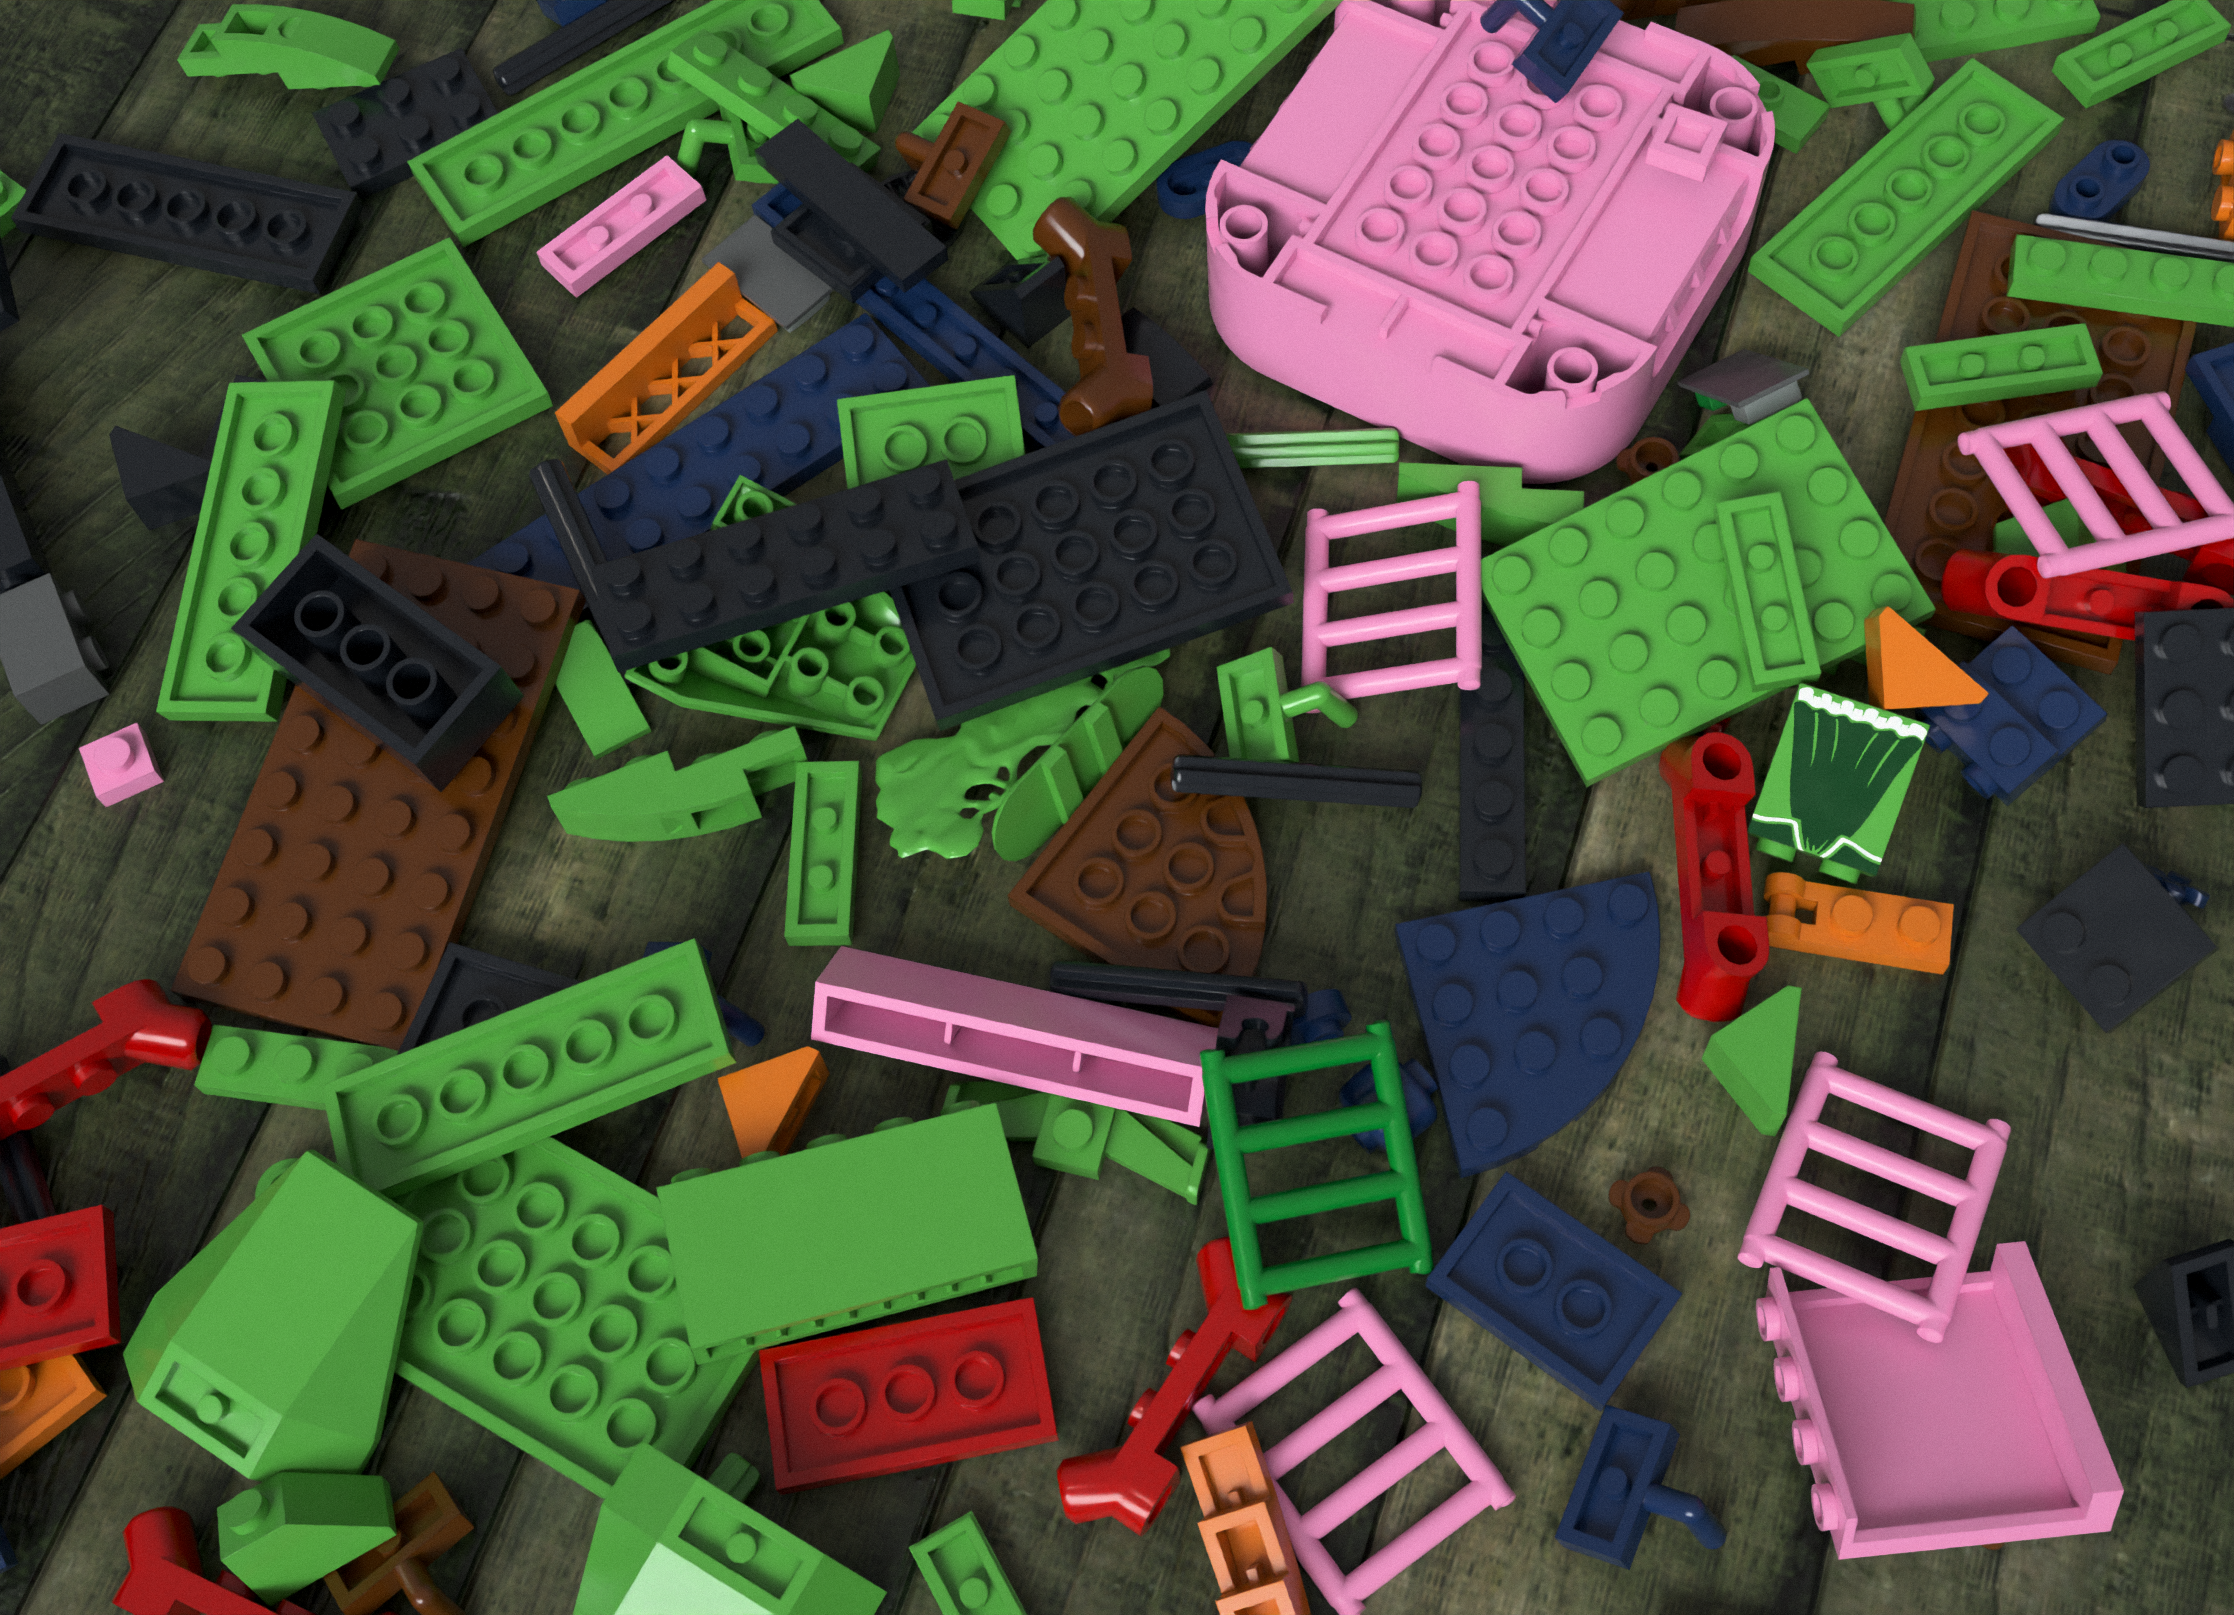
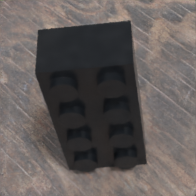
[231,533,524,792]

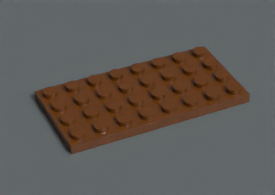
[1883,210,2197,675]
[170,539,586,1051]

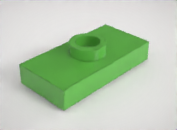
[1732,55,1830,154]

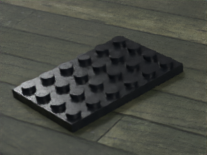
[890,390,1294,731]

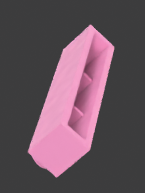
[811,946,1218,1127]

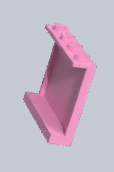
[1756,1241,2124,1560]

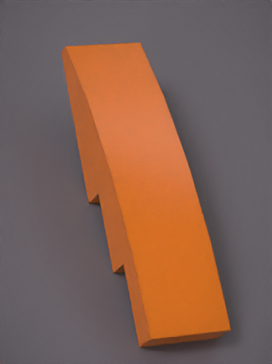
[1180,1421,1311,1615]

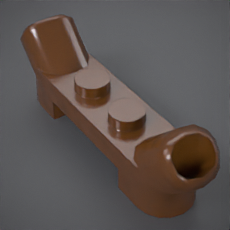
[1033,197,1153,437]

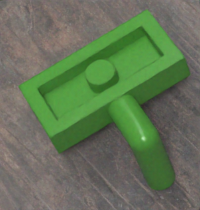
[1806,33,1935,131]
[676,104,780,184]
[1216,647,1358,762]

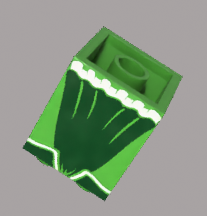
[1747,683,1930,884]

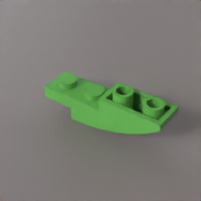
[177,4,400,89]
[547,726,808,842]

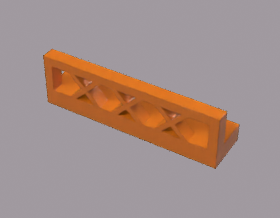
[555,262,778,475]

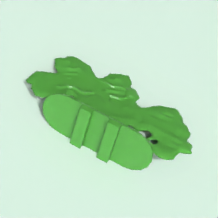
[875,648,1170,862]

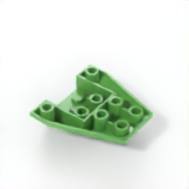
[625,475,916,741]
[123,1150,424,1482]
[573,1440,887,1615]

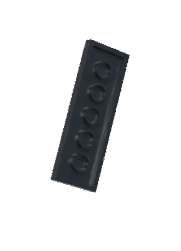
[11,133,364,294]
[591,459,982,673]

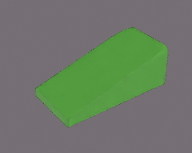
[555,620,652,760]

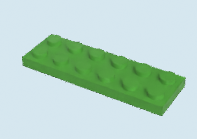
[1748,58,2065,337]
[156,380,346,722]
[321,938,737,1199]

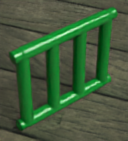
[1199,1019,1434,1310]

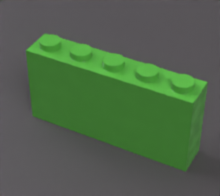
[656,1100,1038,1365]

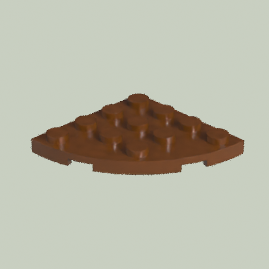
[1007,706,1267,1029]

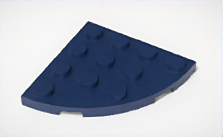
[1395,871,1660,1178]

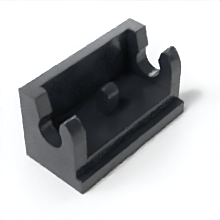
[1206,994,1295,1152]

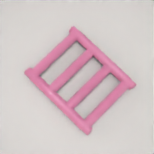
[1957,391,2234,579]
[1301,481,1482,713]
[1738,1051,2011,1343]
[1191,1288,1516,1615]

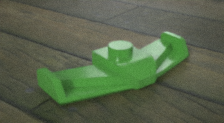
[942,1081,1212,1205]

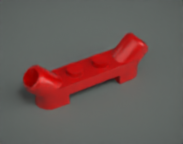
[2003,436,2234,595]
[1941,548,2234,641]
[1659,732,1769,1022]
[0,979,212,1141]
[1056,1236,1293,1536]
[111,1506,400,1615]

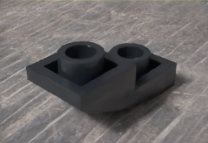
[1121,307,1213,409]

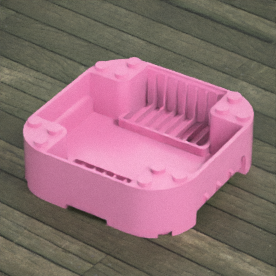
[1205,0,1775,484]

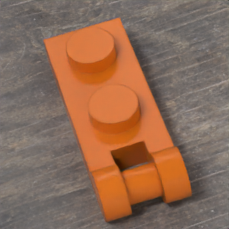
[1764,872,1954,975]

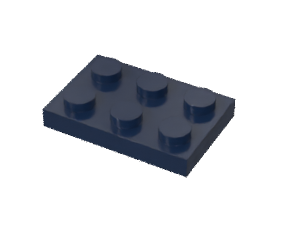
[1425,1171,1682,1412]

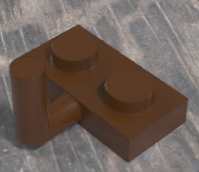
[895,101,1012,229]
[323,1471,475,1615]

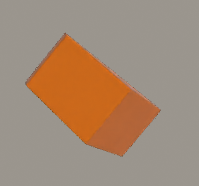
[1864,606,1989,710]
[717,1046,830,1159]

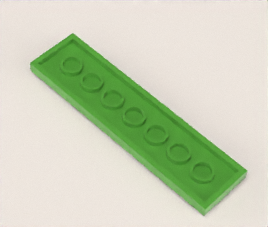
[407,0,844,248]

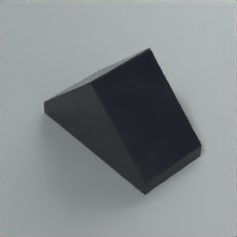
[969,256,1071,349]
[109,426,212,531]
[2133,1238,2234,1388]

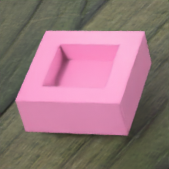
[1645,103,1728,182]
[79,723,164,807]

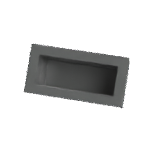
[0,573,109,725]

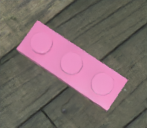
[536,155,706,298]

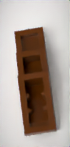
[1675,0,1916,75]

